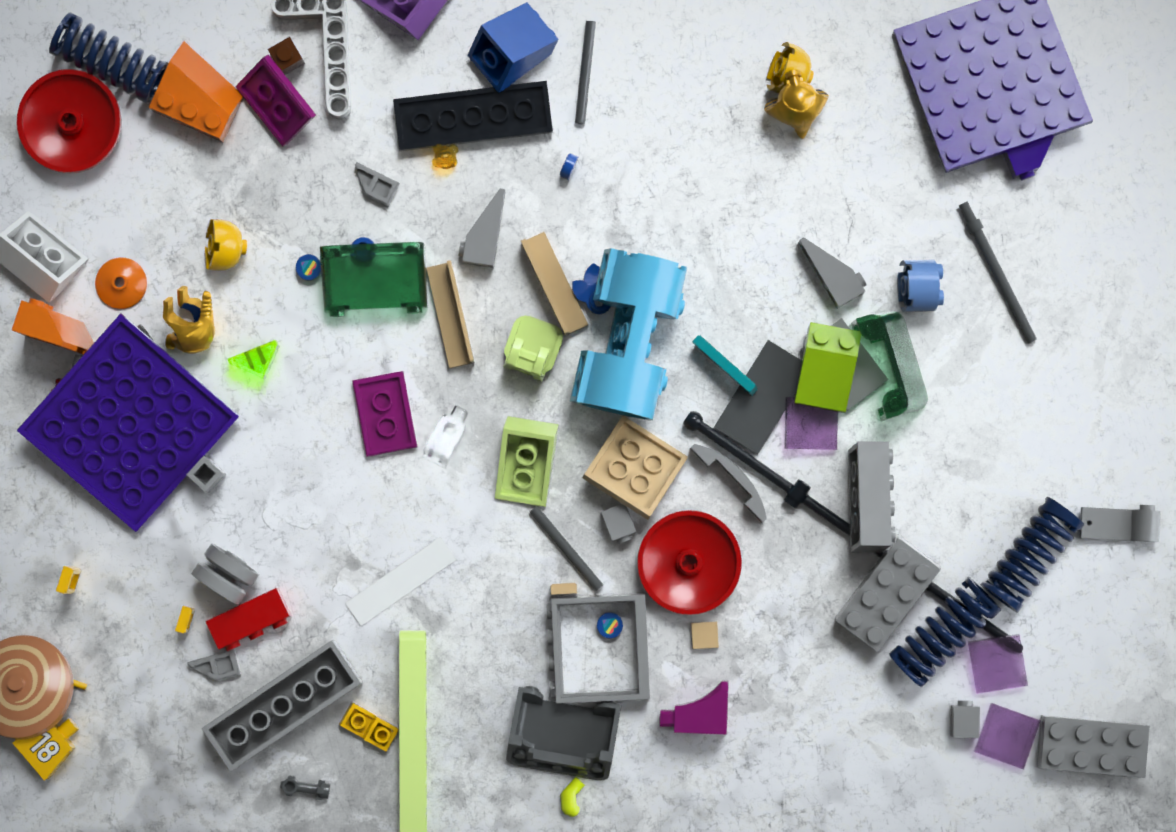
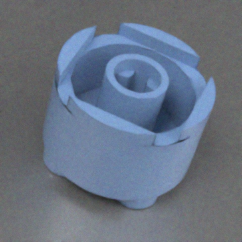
[897,259,944,312]

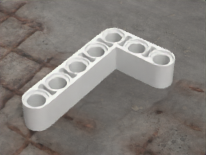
[270,0,351,120]

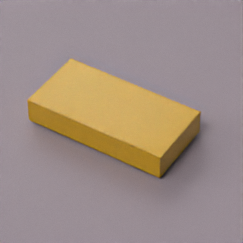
[56,566,81,594]

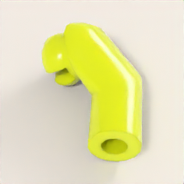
[560,777,585,817]

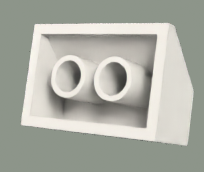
[0,211,88,302]

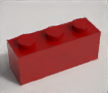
[205,588,292,652]

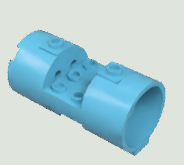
[570,248,687,420]

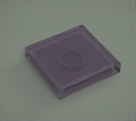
[785,397,838,450]
[968,634,1028,694]
[974,703,1041,769]

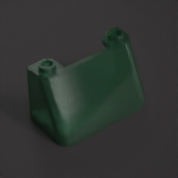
[320,242,428,317]
[851,311,928,422]

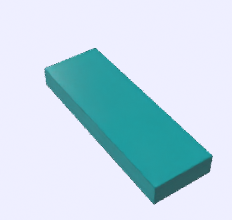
[692,335,758,396]

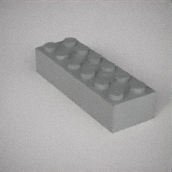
[201,640,363,772]

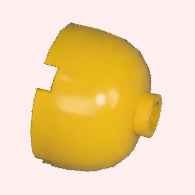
[766,41,814,94]
[205,219,247,271]

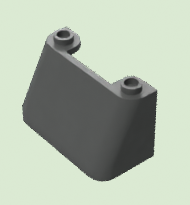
[506,686,621,780]

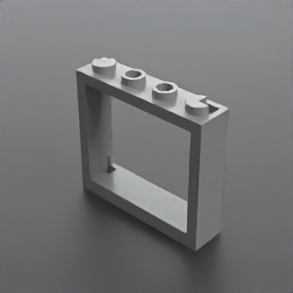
[546,593,650,703]

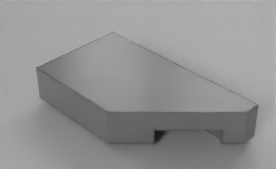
[355,162,400,207]
[187,649,241,681]

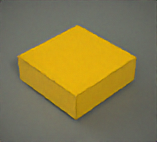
[175,606,195,633]

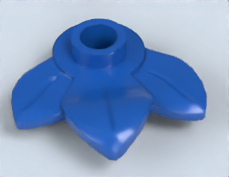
[572,263,611,315]

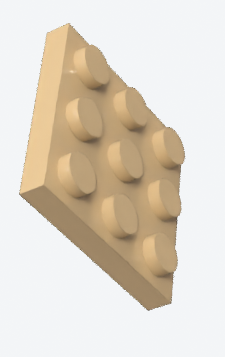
[582,415,688,520]

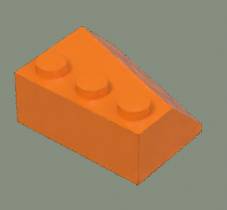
[149,41,244,143]
[12,298,94,355]

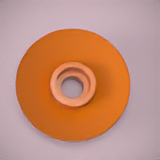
[95,257,147,309]

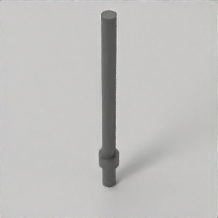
[959,201,1037,344]

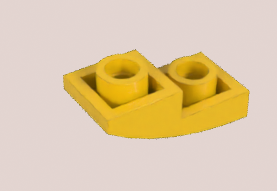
[339,702,399,752]

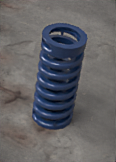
[49,12,169,104]
[980,497,1084,613]
[889,577,1001,687]

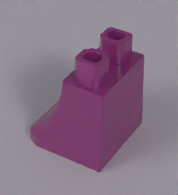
[660,680,729,735]

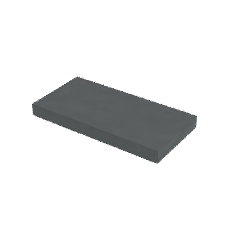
[714,340,802,455]

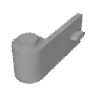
[1080,505,1160,542]

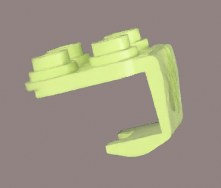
[503,315,563,382]

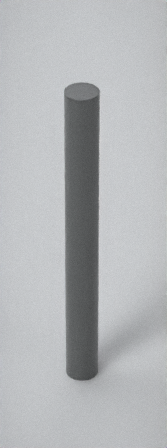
[575,21,596,124]
[530,506,604,591]

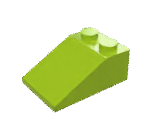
[794,322,862,413]

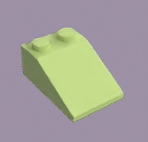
[495,416,559,507]

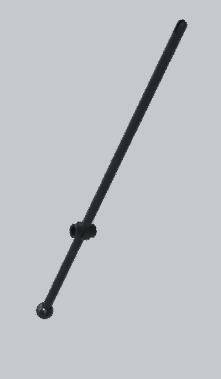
[683,411,1023,653]

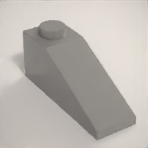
[458,188,506,268]
[798,238,867,309]

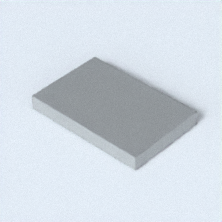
[800,318,889,411]

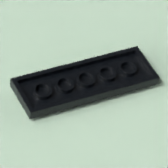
[393,81,553,151]

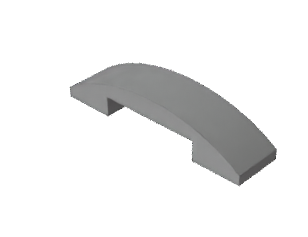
[690,444,767,523]

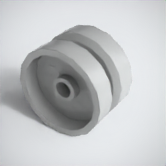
[191,543,259,605]

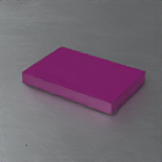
[235,54,316,147]
[352,371,418,457]

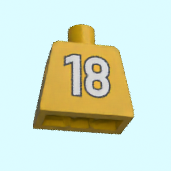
[12,718,79,781]

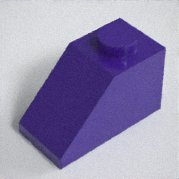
[1003,136,1054,181]

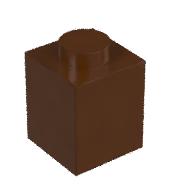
[267,37,305,75]

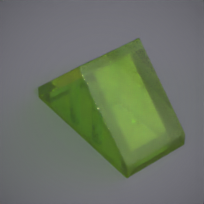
[227,340,280,380]

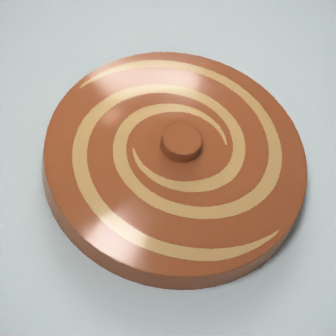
[0,635,74,740]

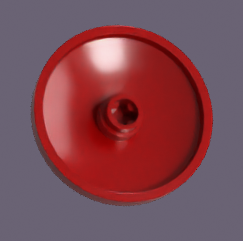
[17,69,122,173]
[637,510,742,615]

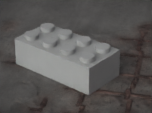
[848,441,896,553]
[836,535,941,652]
[1037,715,1150,778]

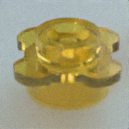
[432,144,458,169]

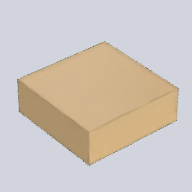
[551,583,577,595]
[691,622,719,649]

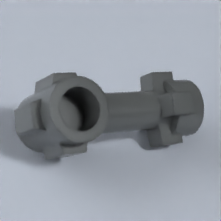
[280,775,330,800]

